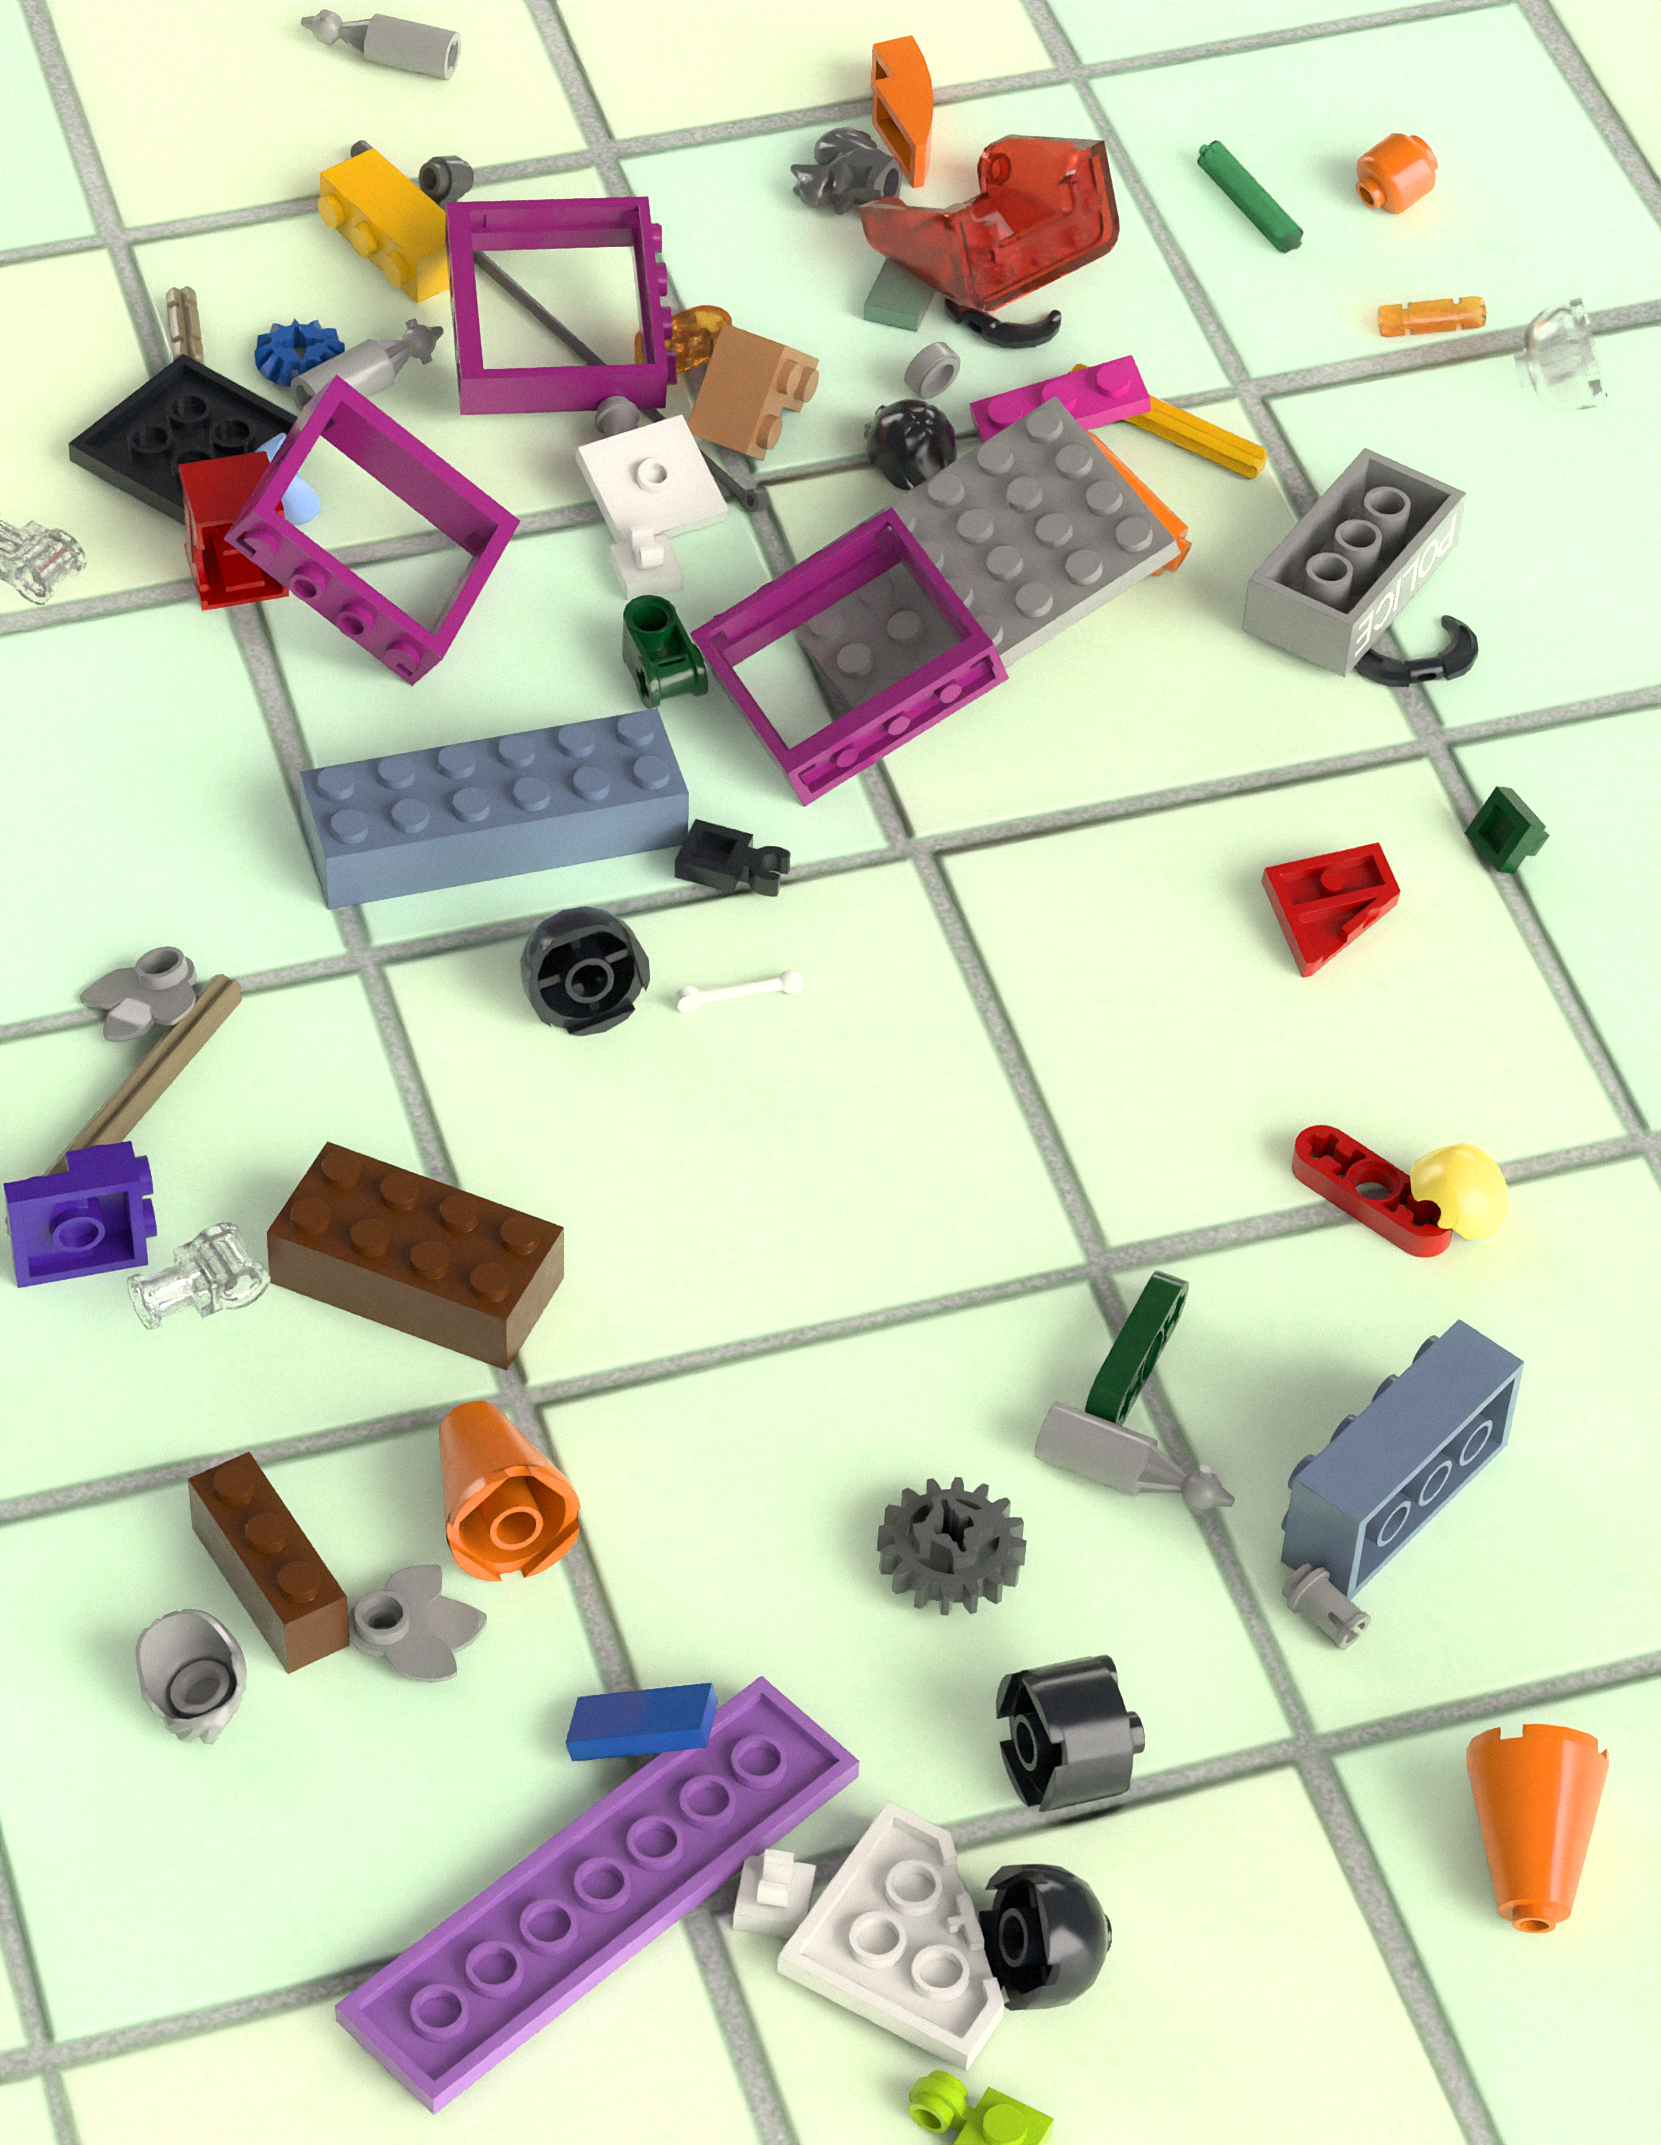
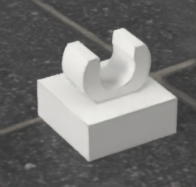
[610,523,683,601]
[733,1848,816,1939]

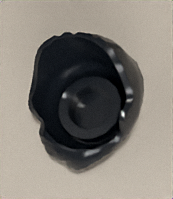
[864,399,957,490]

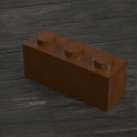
[188,1452,350,1674]

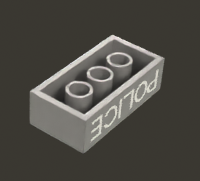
[1242,448,1467,678]

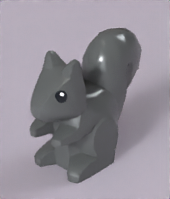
[790,127,902,222]

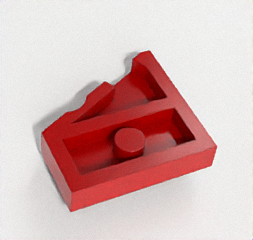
[1261,842,1401,978]

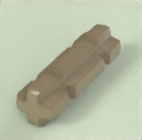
[166,286,204,365]

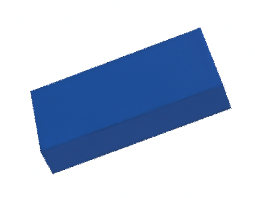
[565,1682,718,1761]

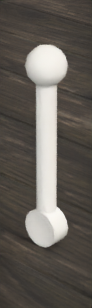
[675,970,803,1013]

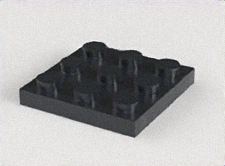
[68,354,298,526]

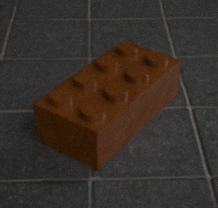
[266,1141,564,1371]

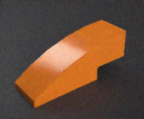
[871,35,934,189]

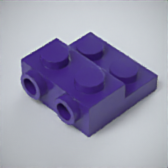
[3,1141,157,1288]

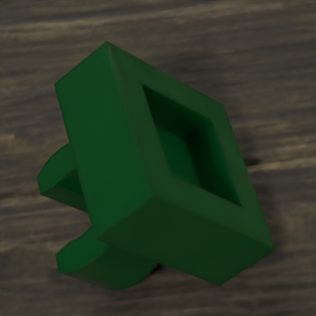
[1464,786,1550,874]

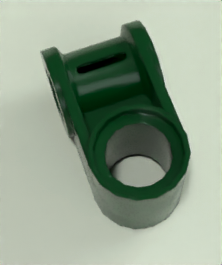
[622,595,708,710]

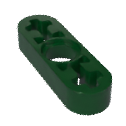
[1085,1270,1189,1426]

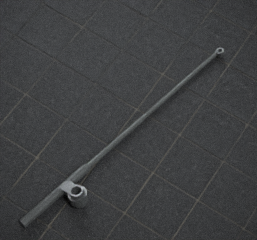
[350,140,769,512]

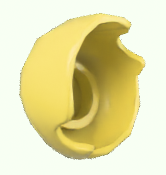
[1410,1143,1509,1240]

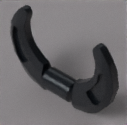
[944,271,1062,349]
[1354,615,1479,687]

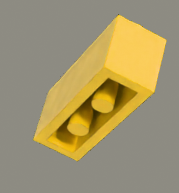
[318,148,449,304]

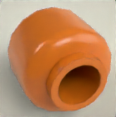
[1356,133,1438,215]

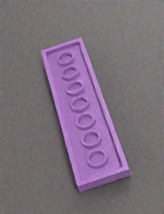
[335,1675,860,2115]

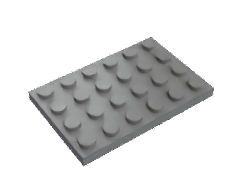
[771,396,1181,711]

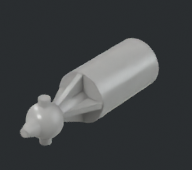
[301,9,461,80]
[291,318,444,412]
[1034,1401,1235,1515]

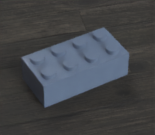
[1281,1319,1524,1601]

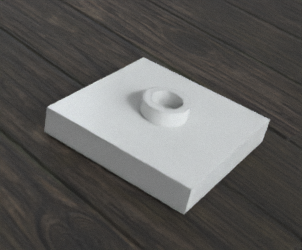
[575,414,729,544]

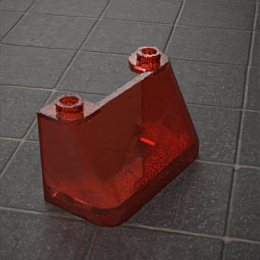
[859,134,1120,313]

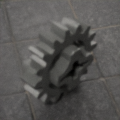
[877,1477,1027,1616]

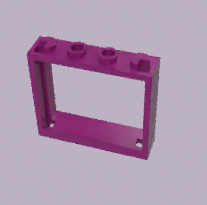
[445,196,677,415]
[224,374,520,686]
[690,507,1009,807]

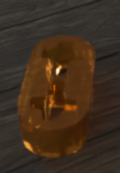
[634,305,732,375]

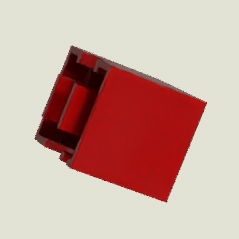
[178,451,289,611]

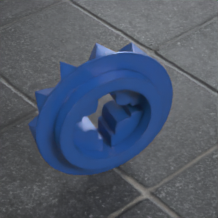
[254,317,345,387]

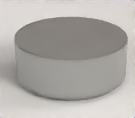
[904,342,961,399]

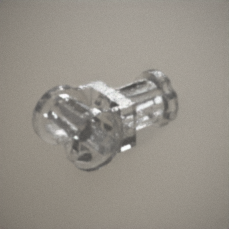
[0,512,87,605]
[126,1222,271,1330]

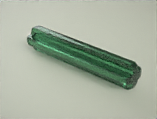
[1197,140,1304,254]

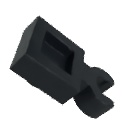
[674,819,791,897]

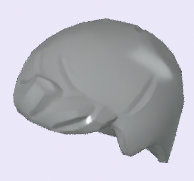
[135,1609,247,1745]

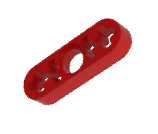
[1292,1125,1453,1258]

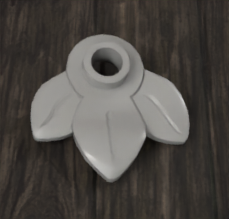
[79,946,197,1042]
[348,1565,487,1683]

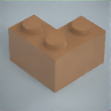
[687,323,820,460]

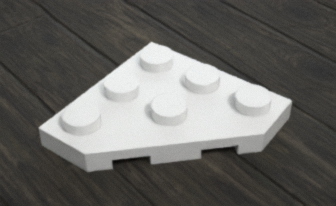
[777,1800,1004,2072]

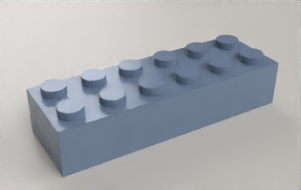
[299,708,689,910]

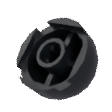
[520,906,650,1036]
[978,1864,1112,2011]

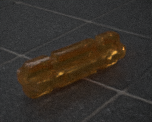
[1377,295,1487,338]

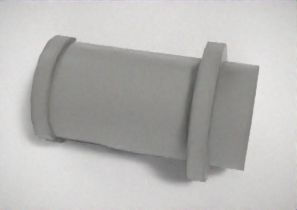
[595,396,640,438]
[1282,1563,1371,1650]

